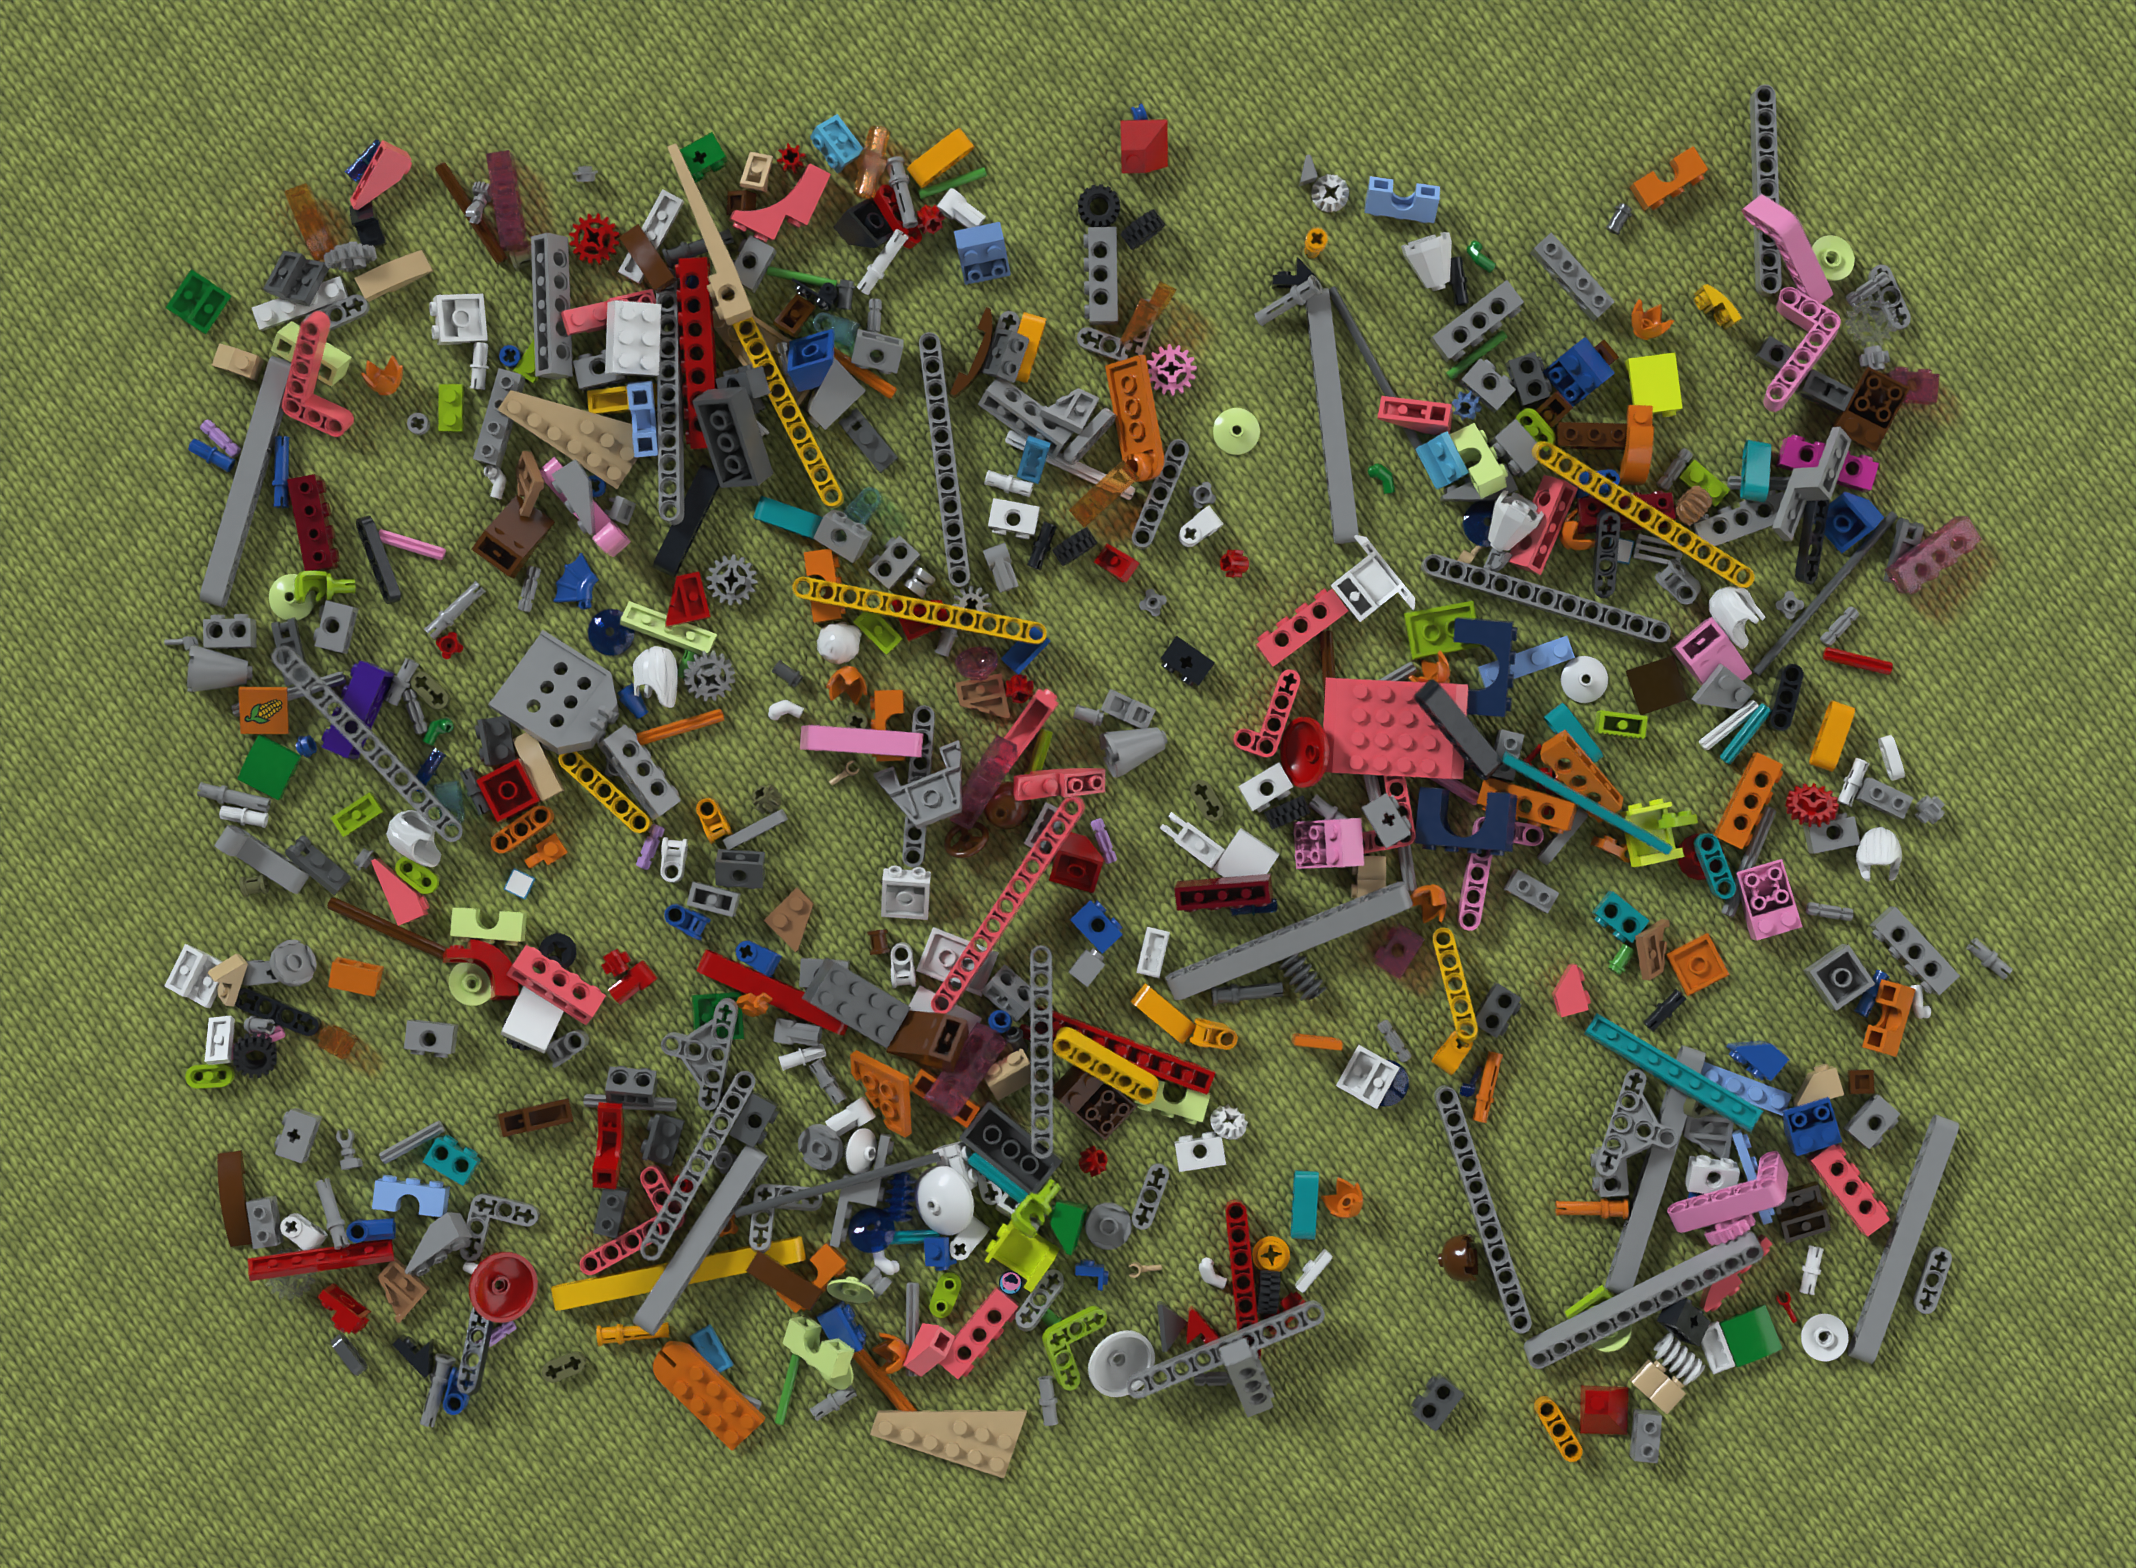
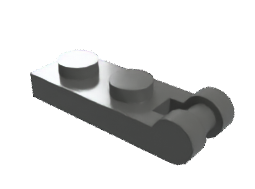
[838,407,898,473]
[1883,518,1924,587]
[271,617,308,687]
[285,835,351,896]

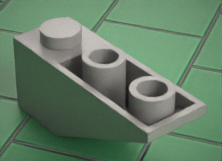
[551,459,596,536]
[1440,464,1518,502]
[405,1212,472,1276]

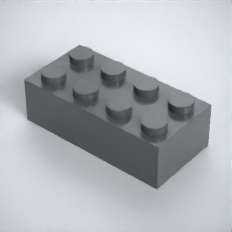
[693,387,773,488]
[802,958,911,1048]
[959,1099,1063,1195]

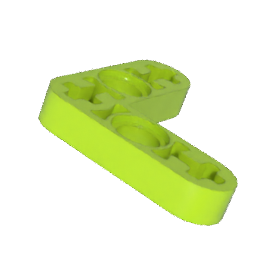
[1042,1305,1107,1391]

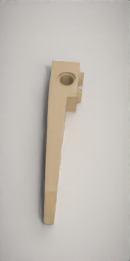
[668,143,754,326]

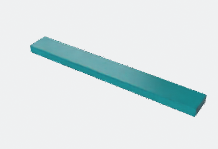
[1502,751,1673,855]
[1584,1013,1763,1133]

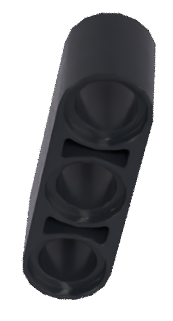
[1766,664,1804,731]

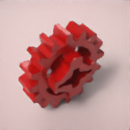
[569,213,621,265]
[1785,783,1839,827]

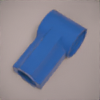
[346,1218,396,1243]

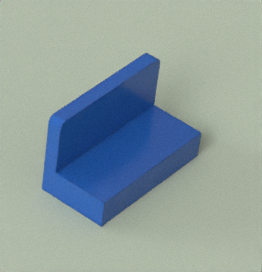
[1001,627,1051,675]

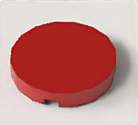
[1677,833,1724,880]

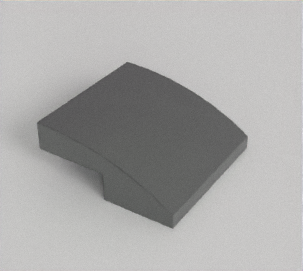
[263,251,329,306]

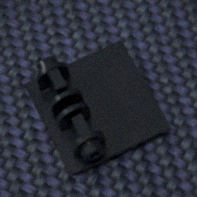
[792,278,838,312]

